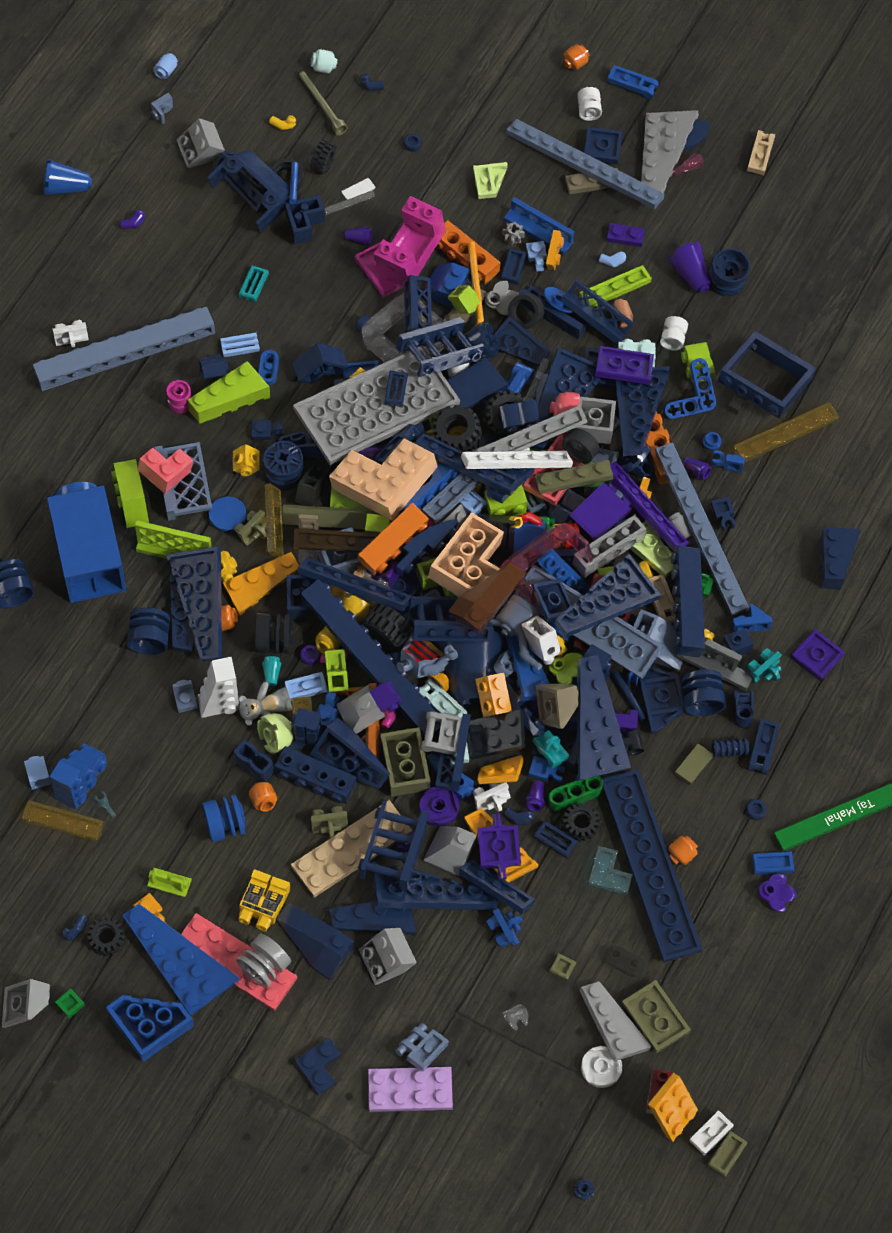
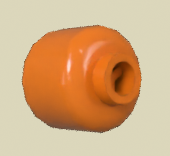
[563,44,589,70]
[221,605,238,631]
[249,782,277,812]
[668,836,698,865]

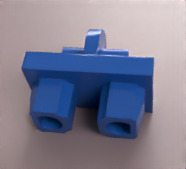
[487,908,523,947]

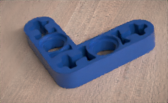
[663,358,716,419]

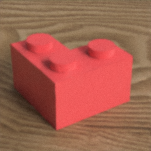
[138,448,193,494]

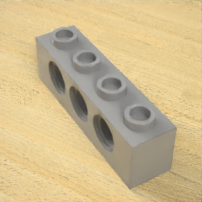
[573,515,646,578]

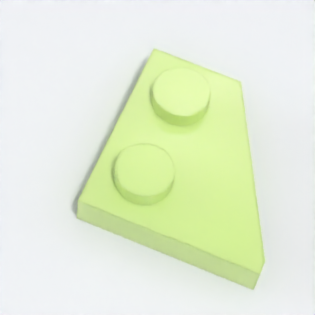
[473,162,507,199]

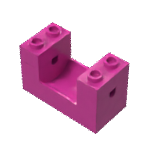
[374,196,446,286]

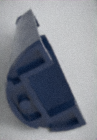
[432,628,508,708]

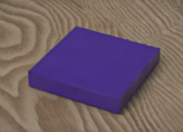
[791,629,845,681]

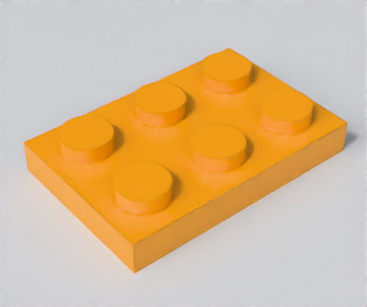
[648,1073,698,1141]

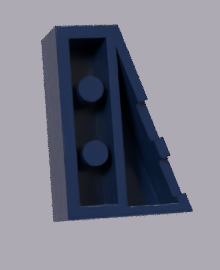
[820,528,861,589]

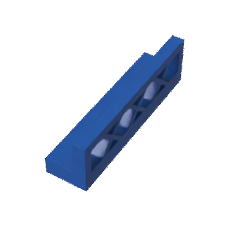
[504,197,574,256]

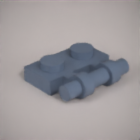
[396,1023,449,1072]

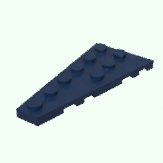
[166,546,222,662]
[555,554,661,638]
[577,655,631,781]

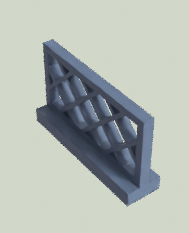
[155,442,212,521]

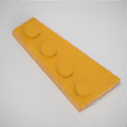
[223,552,299,616]

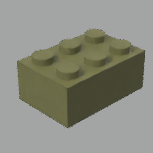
[381,727,430,797]

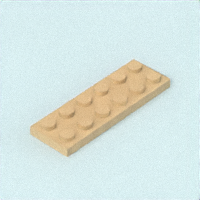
[291,800,412,898]

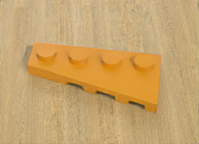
[464,808,538,882]

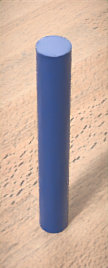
[289,162,299,204]

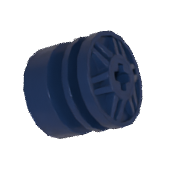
[709,248,750,296]
[264,441,304,491]
[0,559,35,609]
[127,608,170,655]
[681,669,726,716]

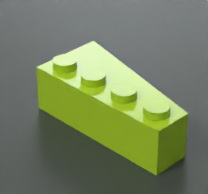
[187,361,270,424]

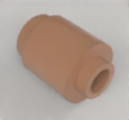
[612,299,633,327]

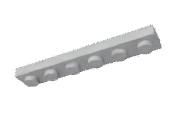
[476,405,587,452]

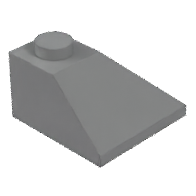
[336,685,385,734]
[423,826,477,877]
[2,979,50,1028]

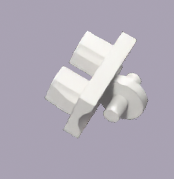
[53,320,89,347]
[473,782,511,812]

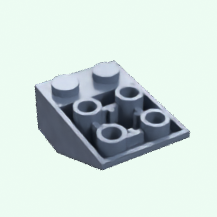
[633,609,684,672]

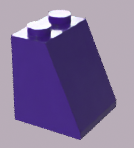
[570,483,632,540]

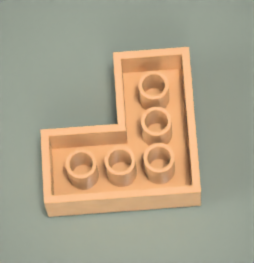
[329,438,438,521]
[428,512,504,597]

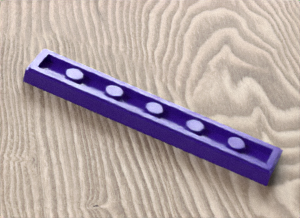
[610,462,689,552]

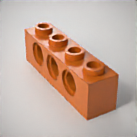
[436,220,500,285]
[646,412,670,484]

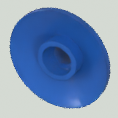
[544,287,573,313]

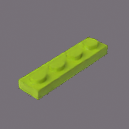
[579,265,652,307]

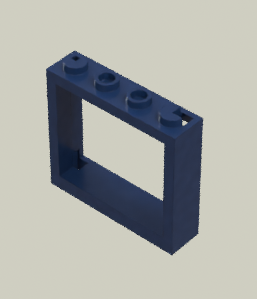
[718,331,817,419]

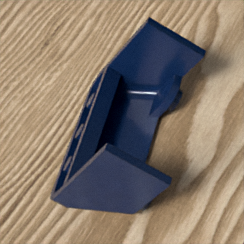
[207,150,290,233]

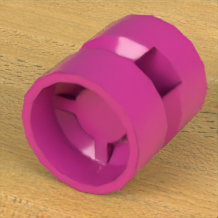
[166,380,191,414]

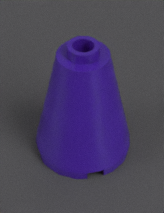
[667,241,711,293]

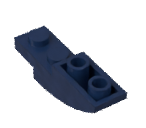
[395,520,458,577]
[505,676,546,737]

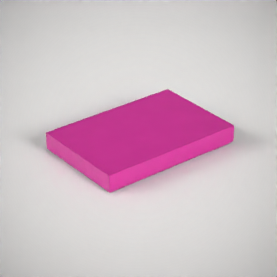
[355,240,404,298]

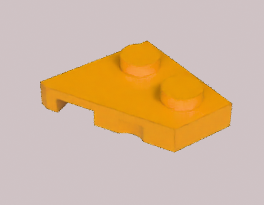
[478,755,524,784]

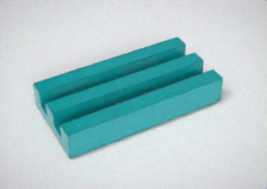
[239,265,269,303]

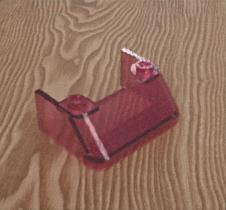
[500,523,593,604]

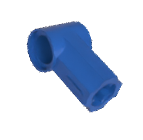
[503,362,535,393]

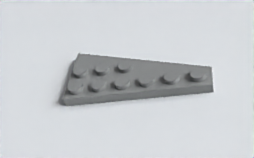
[641,110,699,204]

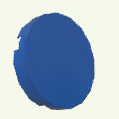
[209,496,247,532]

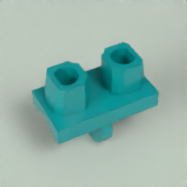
[747,648,782,684]
[532,731,570,768]

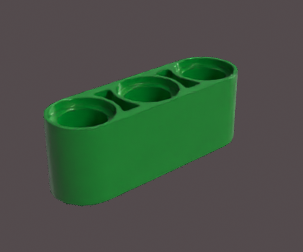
[548,776,603,812]

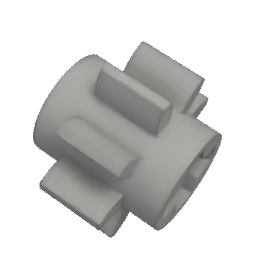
[502,222,525,245]

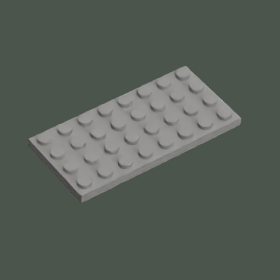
[293,346,460,465]

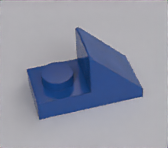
[731,604,773,633]

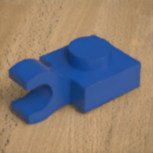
[711,450,745,473]
[317,692,339,727]

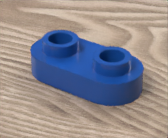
[258,350,279,385]

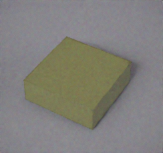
[549,953,576,981]

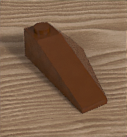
[448,562,526,635]

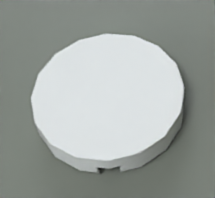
[581,1046,622,1088]

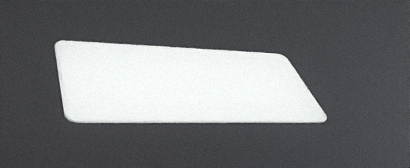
[342,178,375,201]

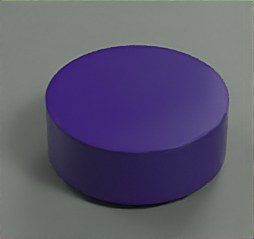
[300,645,320,665]

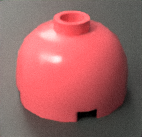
[549,392,580,416]

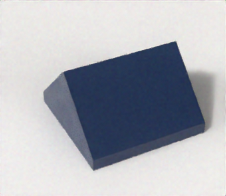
[531,579,573,625]

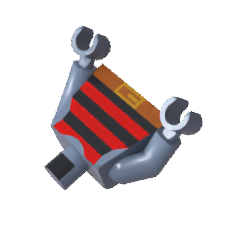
[397,633,458,678]

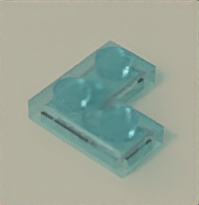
[588,846,632,895]

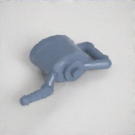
[490,595,542,670]

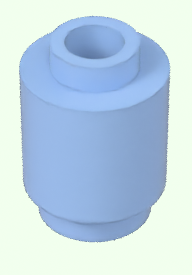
[154,53,178,79]

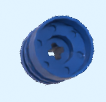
[202,794,246,843]

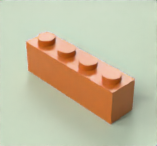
[358,503,429,575]

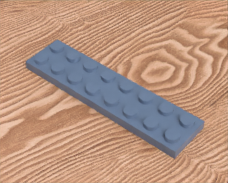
[514,565,663,679]

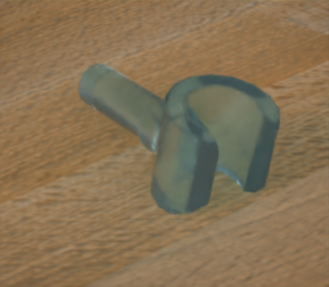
[95,791,116,818]

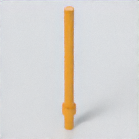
[468,242,484,326]

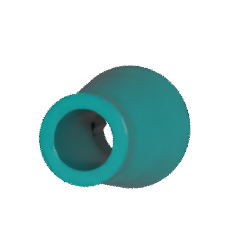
[262,656,281,686]

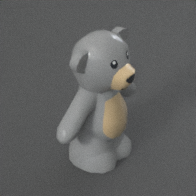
[239,682,292,726]

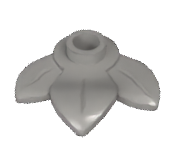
[485,281,519,316]

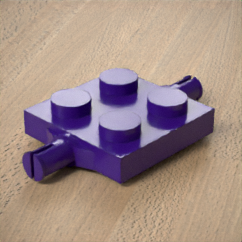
[478,813,521,880]

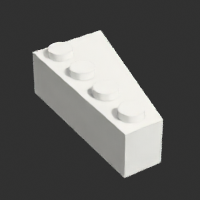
[197,657,239,718]

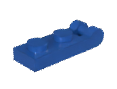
[607,65,659,99]

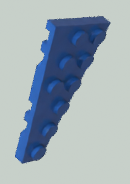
[122,904,241,1016]

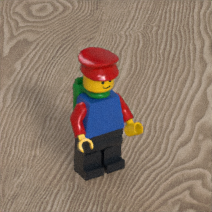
[477,512,580,567]

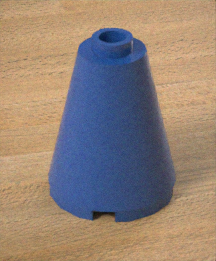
[43,159,92,195]

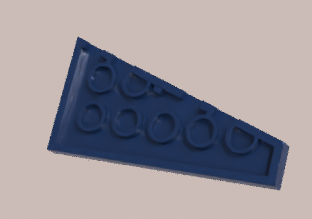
[531,347,601,451]
[615,366,670,456]
[372,860,498,910]

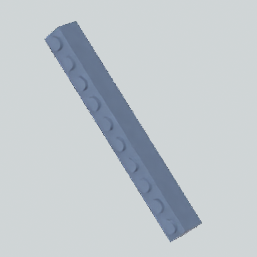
[33,307,215,391]

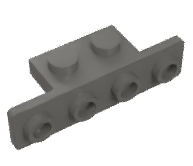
[677,639,752,690]

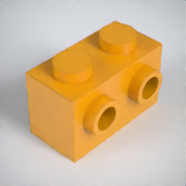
[475,673,512,717]

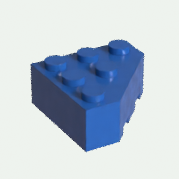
[50,743,107,809]
[106,995,194,1062]

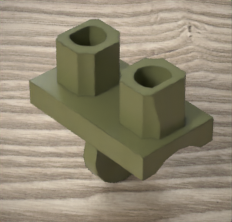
[234,510,270,546]
[311,806,348,838]

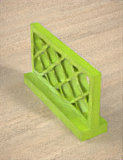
[135,520,211,559]

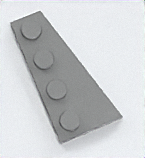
[579,982,652,1062]

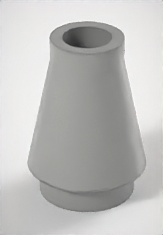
[668,512,692,540]

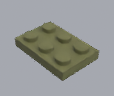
[622,980,691,1054]

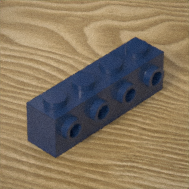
[275,746,357,804]

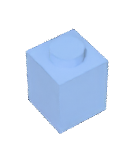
[24,756,51,790]

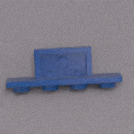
[537,549,589,596]

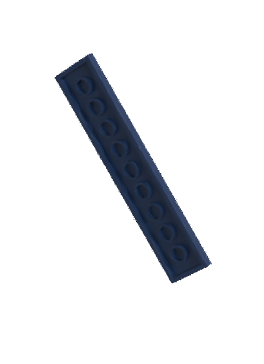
[602,769,702,963]

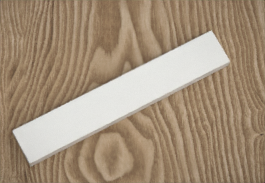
[461,451,573,469]

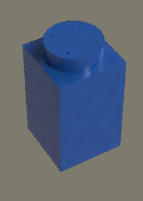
[47,482,127,603]

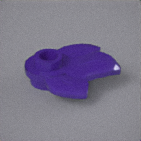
[758,874,797,912]

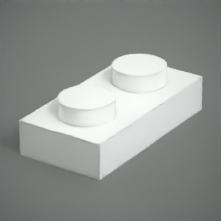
[689,1111,734,1156]

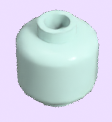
[310,49,337,74]

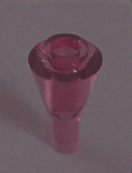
[673,152,705,176]

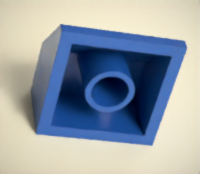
[422,263,470,308]

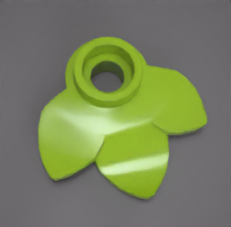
[549,653,583,685]

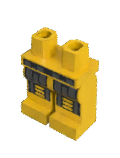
[239,869,290,932]

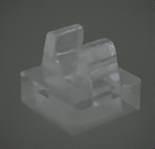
[502,1004,529,1030]

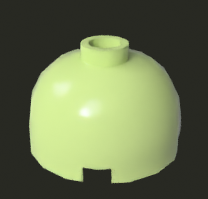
[257,713,293,754]

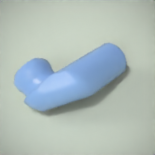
[599,252,626,267]

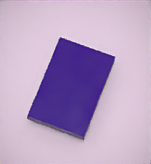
[595,346,654,385]

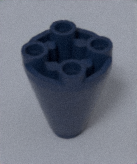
[447,322,500,359]

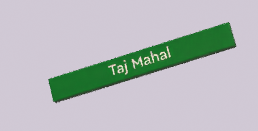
[774,783,892,852]

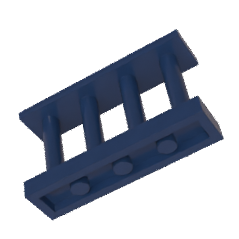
[396,317,484,377]
[409,596,493,642]
[358,801,429,891]

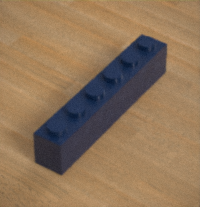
[671,546,705,657]

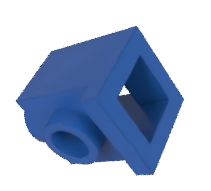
[443,770,475,802]

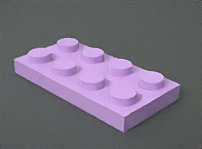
[369,1067,453,1112]

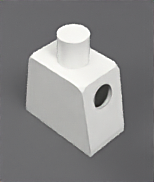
[521,616,560,665]

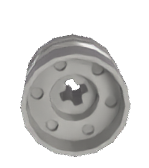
[236,933,291,988]

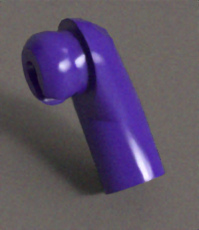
[121,210,145,229]

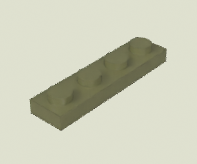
[535,460,613,495]

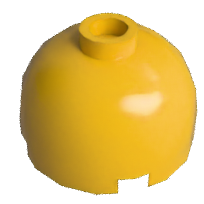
[339,591,373,624]

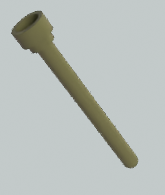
[299,71,348,135]

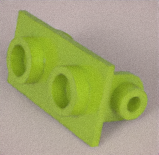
[147,868,192,897]

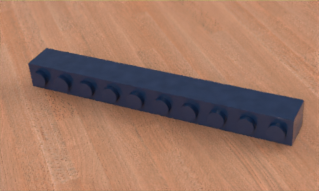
[301,579,441,738]

